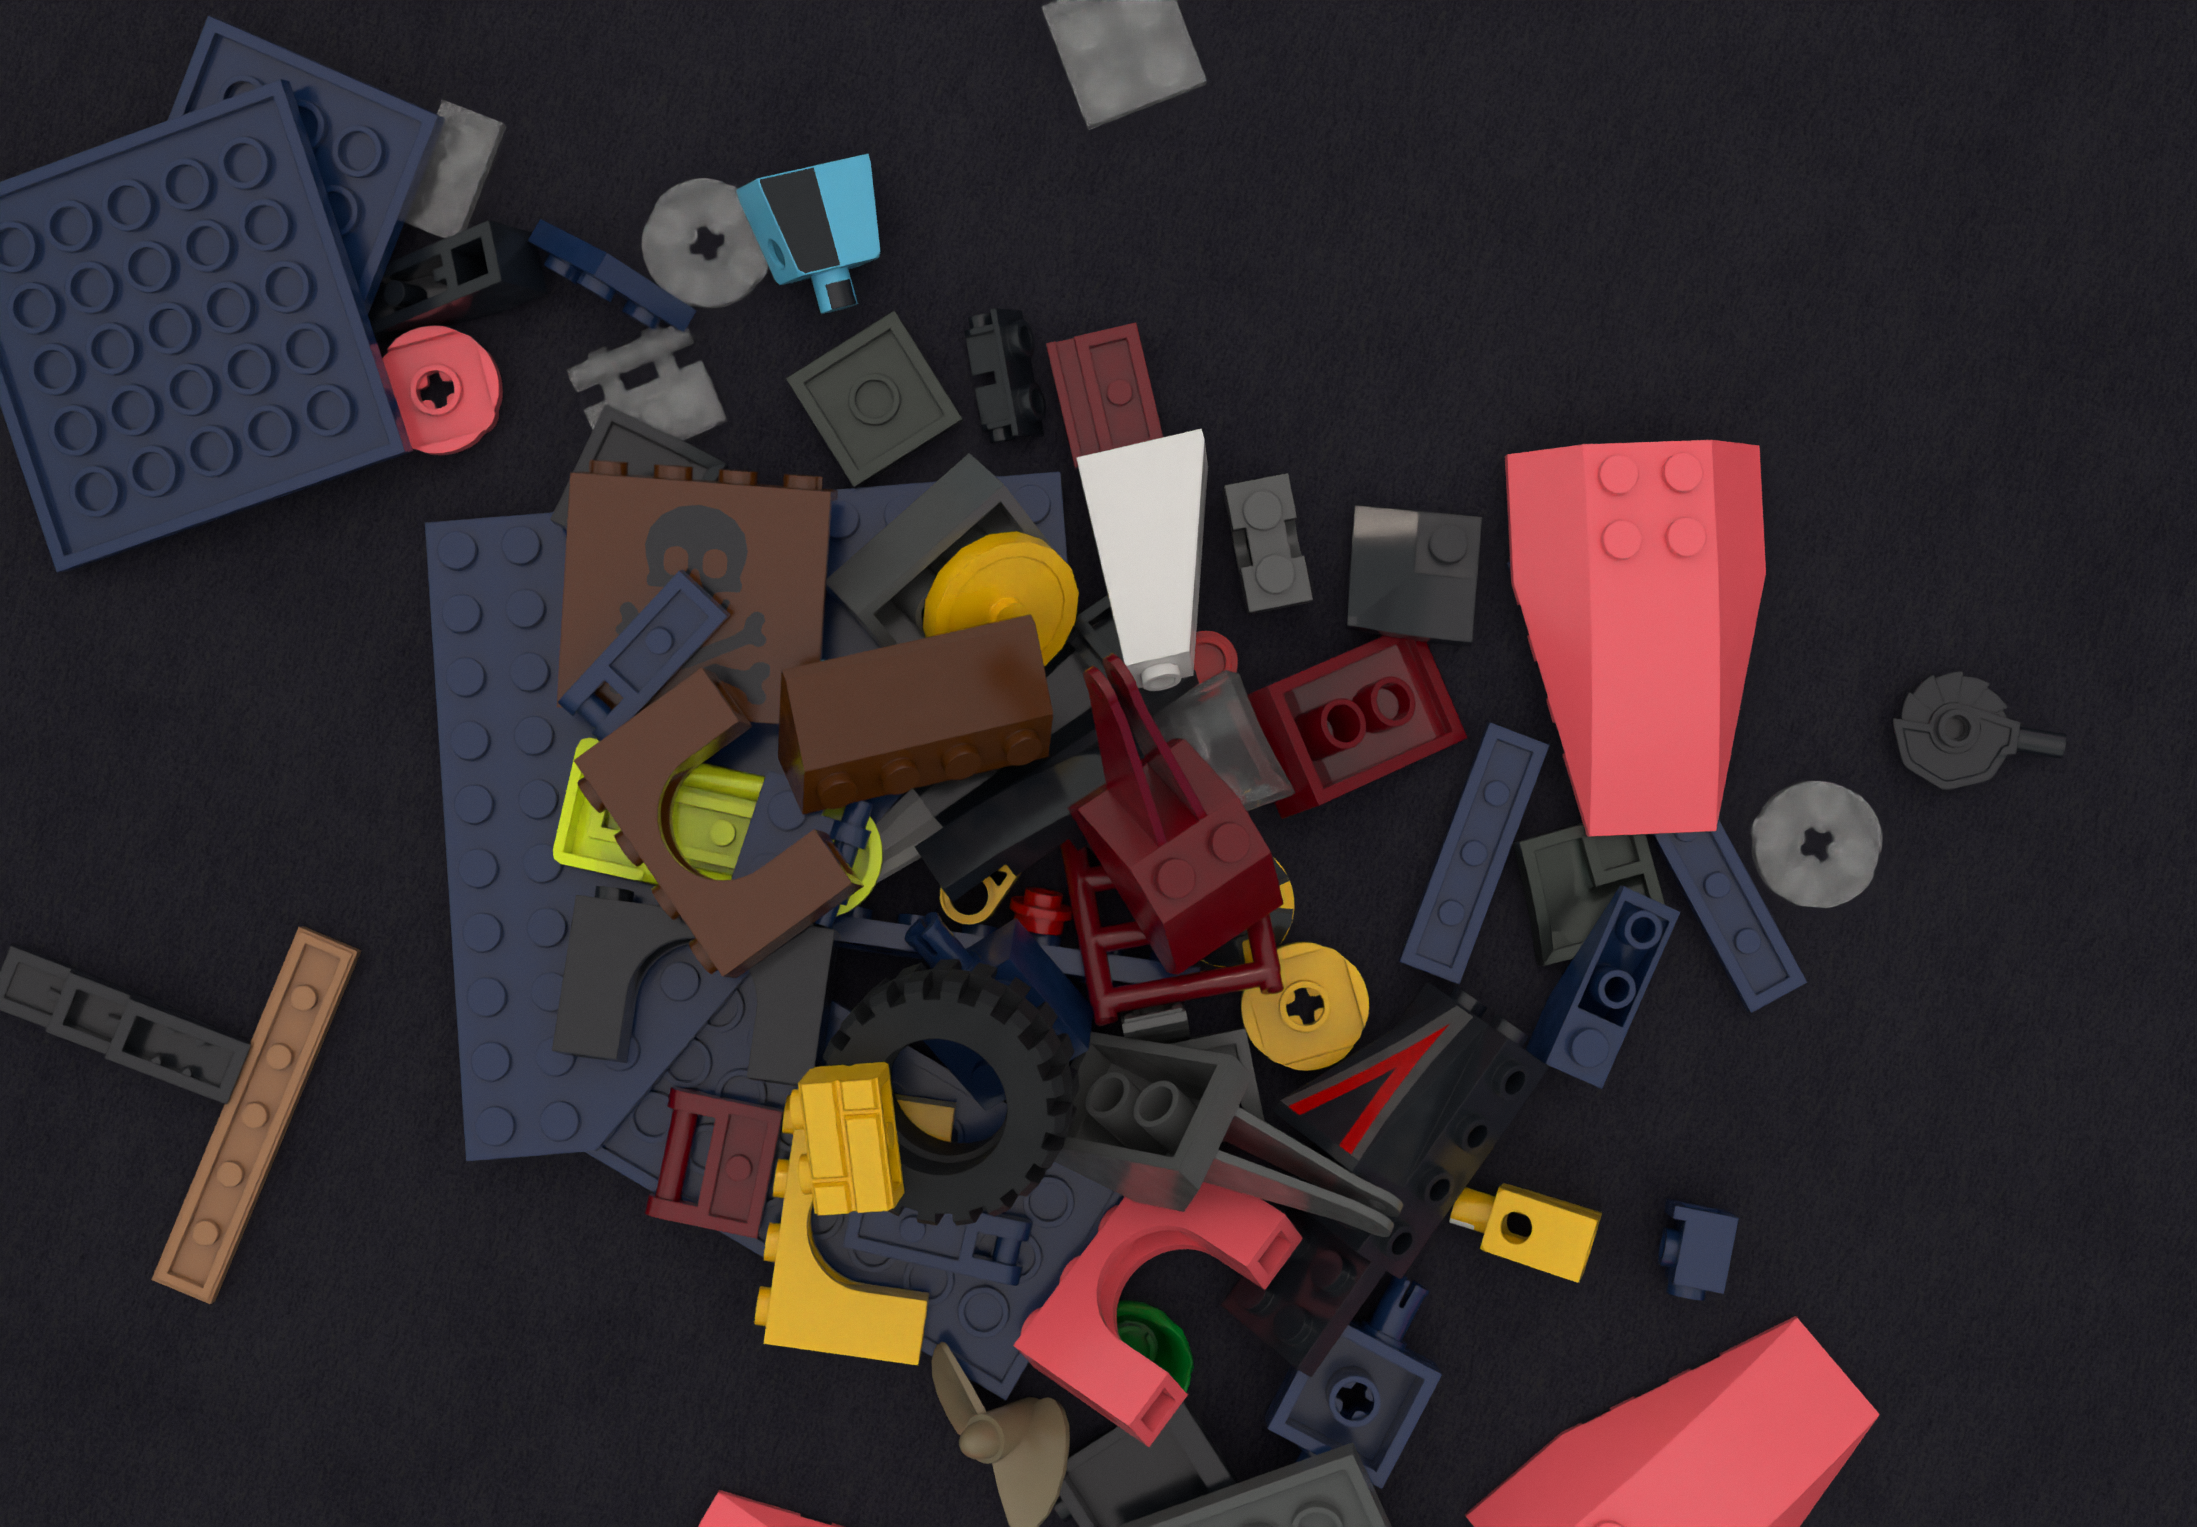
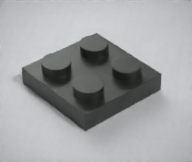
[786,311,963,488]

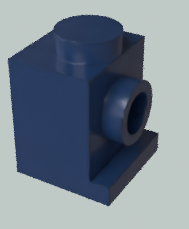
[1658,1199,1739,1301]

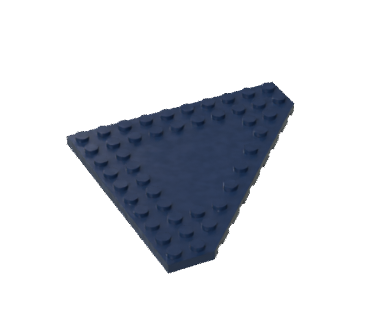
[425,472,1068,1161]

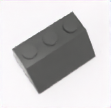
[827,453,1058,648]

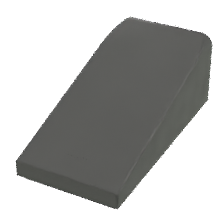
[1120,1001,1190,1043]

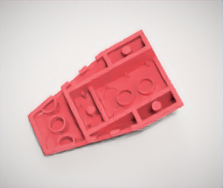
[1505,440,1766,837]
[1465,1316,1880,1527]

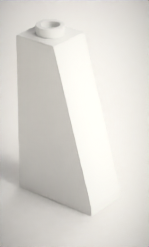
[1076,429,1208,691]

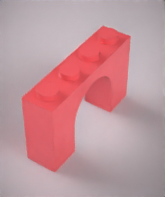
[1013,1182,1303,1447]

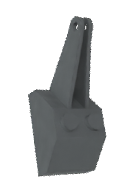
[1054,1032,1404,1237]

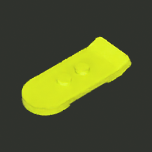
[553,738,883,917]

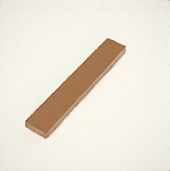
[152,926,362,1304]

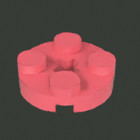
[382,326,503,455]

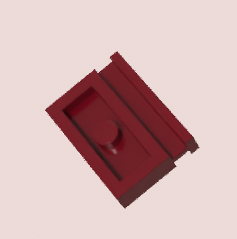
[1046,322,1163,470]

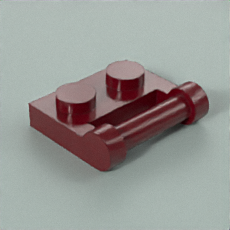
[645,1087,784,1239]

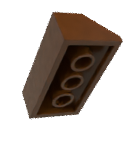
[778,614,1053,815]

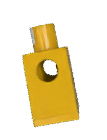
[1449,1183,1602,1283]

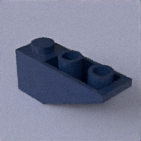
[1525,885,1680,1089]

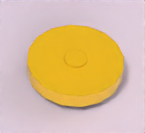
[923,531,1079,667]

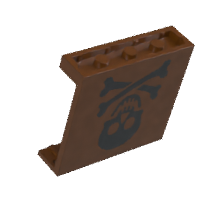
[556,460,838,724]

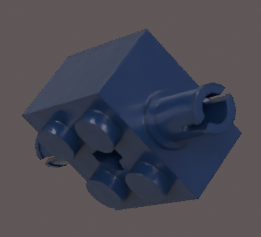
[904,912,1093,1111]
[1264,1275,1442,1489]

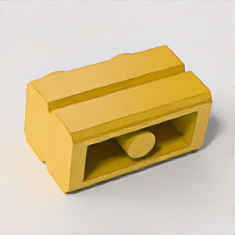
[790,1062,905,1216]

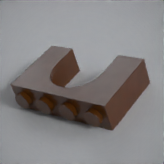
[574,667,864,978]

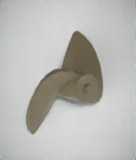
[932,1342,1070,1527]

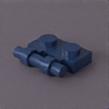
[731,770,873,929]

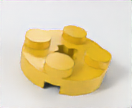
[1240,942,1369,1071]

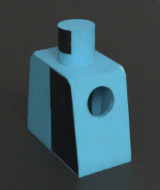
[736,154,880,314]

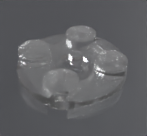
[642,178,769,309]
[1751,781,1883,908]

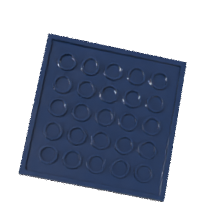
[0,79,413,572]

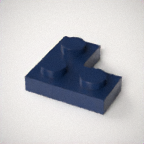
[528,219,696,333]

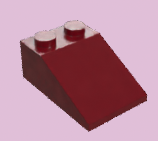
[1231,636,1467,819]

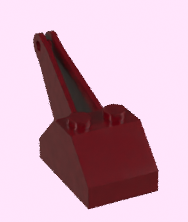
[1068,653,1284,975]

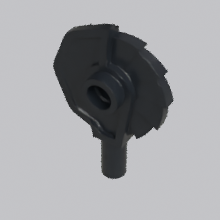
[1891,672,2066,790]

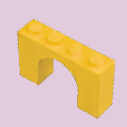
[755,1094,956,1365]

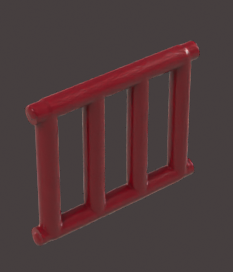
[1060,771,1284,1026]

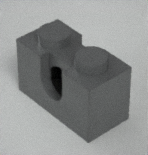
[1223,473,1313,615]

